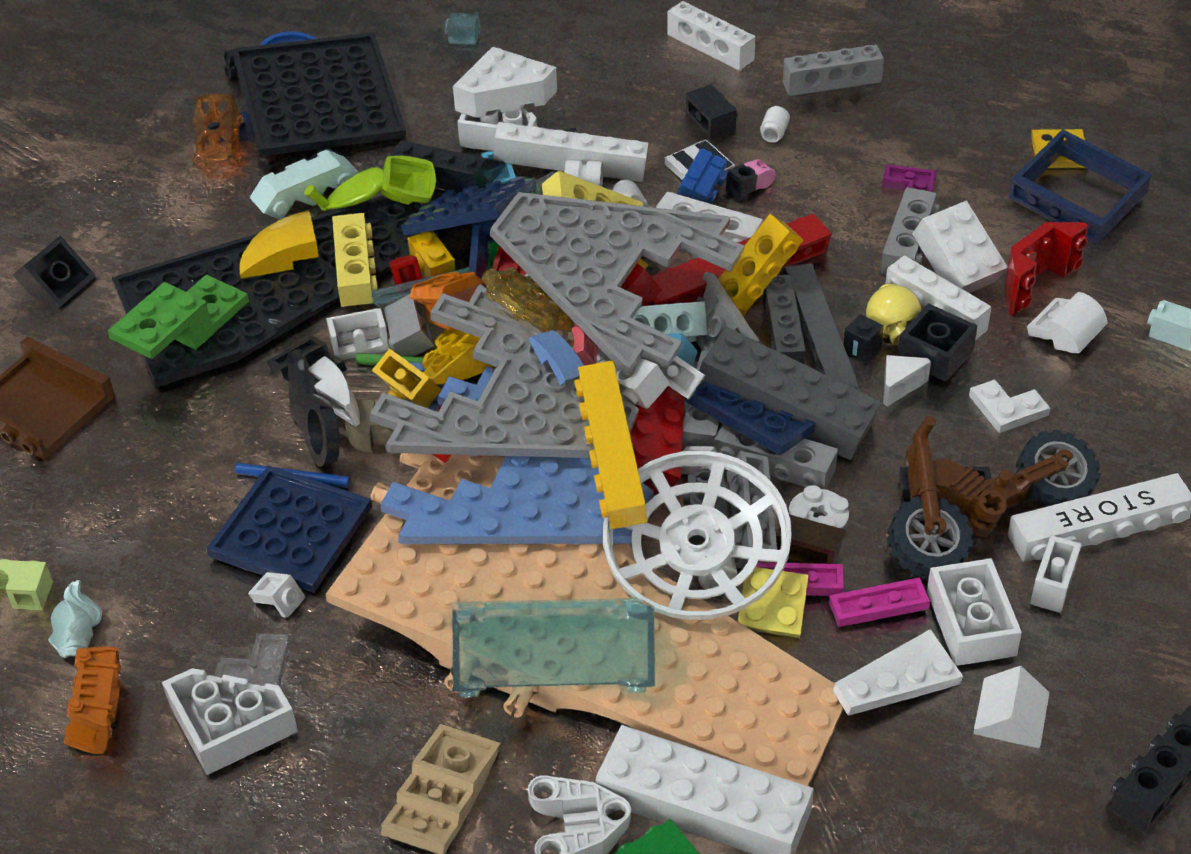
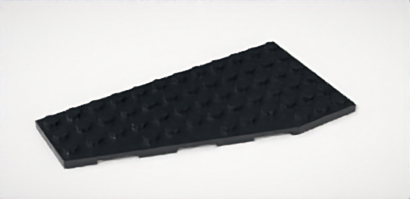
[112,195,438,387]

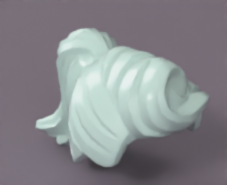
[48,580,102,658]

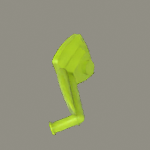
[304,156,436,212]

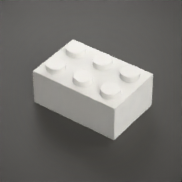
[912,200,1008,293]
[927,558,1022,666]

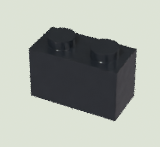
[686,84,738,139]

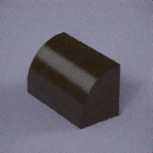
[776,514,845,564]

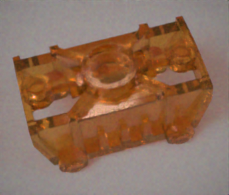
[193,93,244,167]

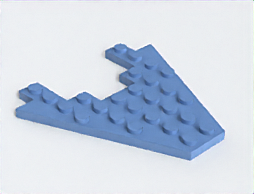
[381,366,654,544]

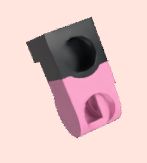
[725,159,776,202]

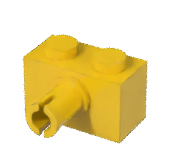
[408,230,456,280]
[372,348,442,408]

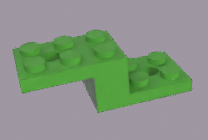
[108,275,249,359]

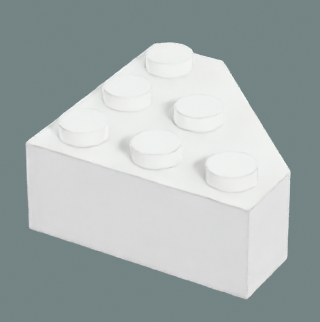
[453,47,557,118]
[457,105,537,151]
[162,668,298,775]

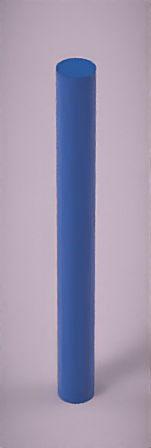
[235,463,351,488]

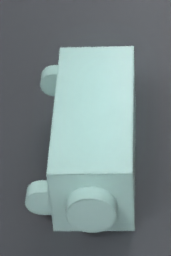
[1147,300,1191,351]

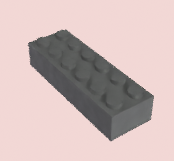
[699,327,881,461]

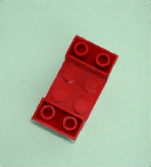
[1004,222,1089,317]

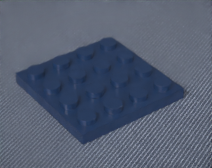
[401,176,537,235]
[206,465,373,593]

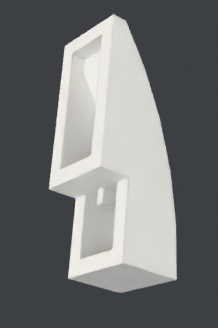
[309,356,360,427]

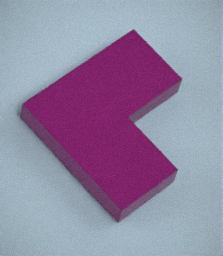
[882,164,937,192]

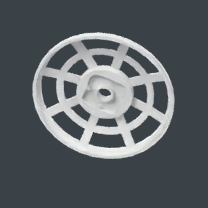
[603,451,791,620]

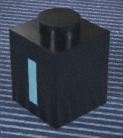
[843,314,884,365]

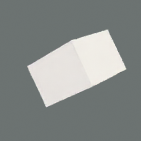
[883,355,931,407]

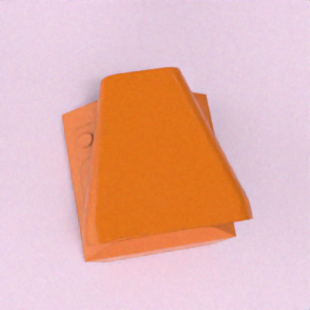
[409,272,484,330]

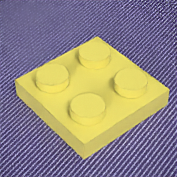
[738,567,808,638]

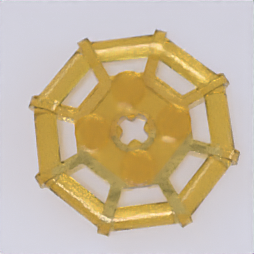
[482,268,575,332]

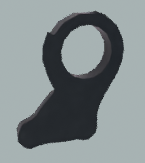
[287,352,340,466]

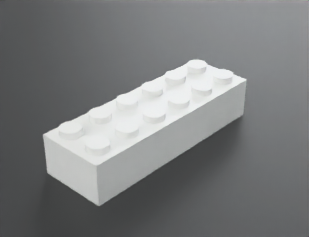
[596,725,814,854]

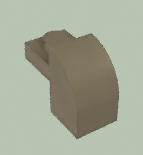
[344,400,394,453]

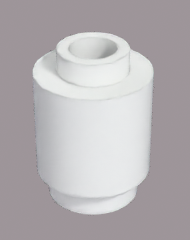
[760,106,790,143]

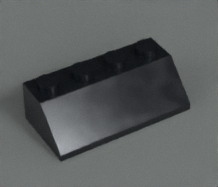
[389,141,505,193]

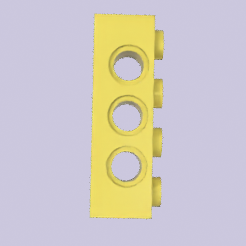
[542,171,643,206]
[332,213,378,307]

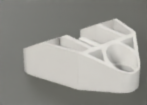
[528,775,631,854]

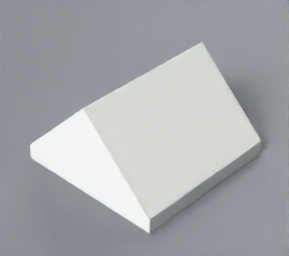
[973,666,1049,749]

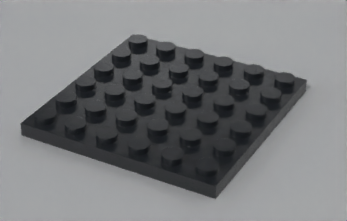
[232,32,406,157]

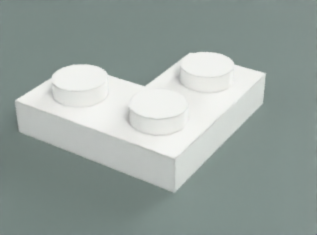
[969,380,1050,433]

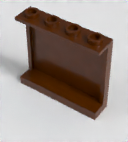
[0,336,115,460]

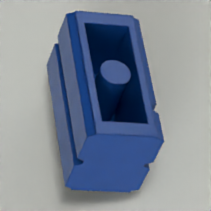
[677,148,728,204]

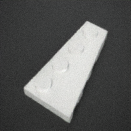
[833,629,963,716]

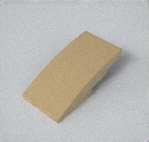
[381,724,501,854]

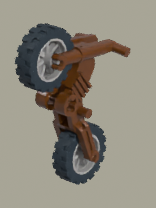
[887,416,1100,579]

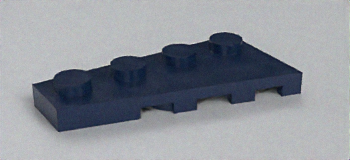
[686,382,816,455]

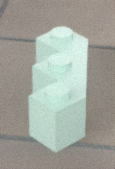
[250,149,359,219]

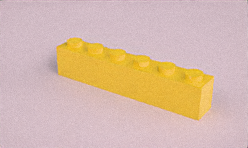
[574,360,648,529]

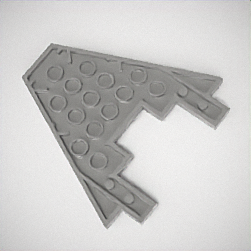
[490,192,744,375]
[370,285,639,458]

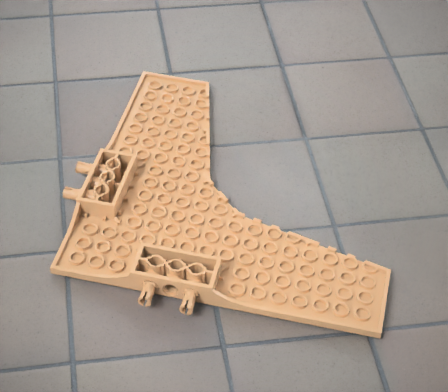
[326,313,844,787]

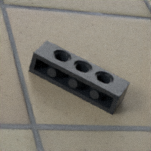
[1110,706,1191,833]

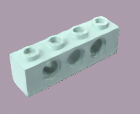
[632,301,708,342]

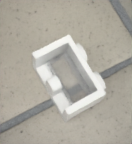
[326,308,389,360]

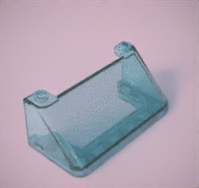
[448,598,655,697]

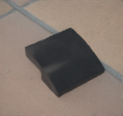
[267,336,347,387]

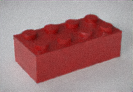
[630,386,685,495]

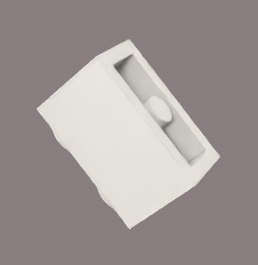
[1030,535,1081,613]

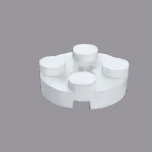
[788,485,849,532]

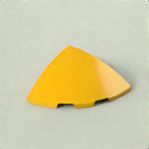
[239,211,319,278]
[422,329,494,384]

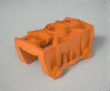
[64,646,121,754]

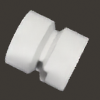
[564,160,603,187]

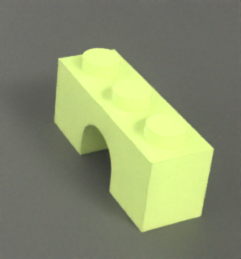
[0,559,53,610]

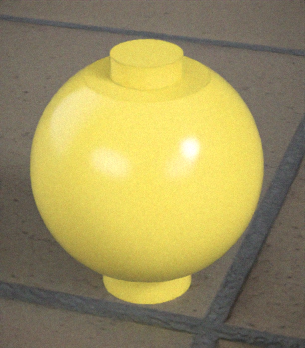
[866,284,922,345]

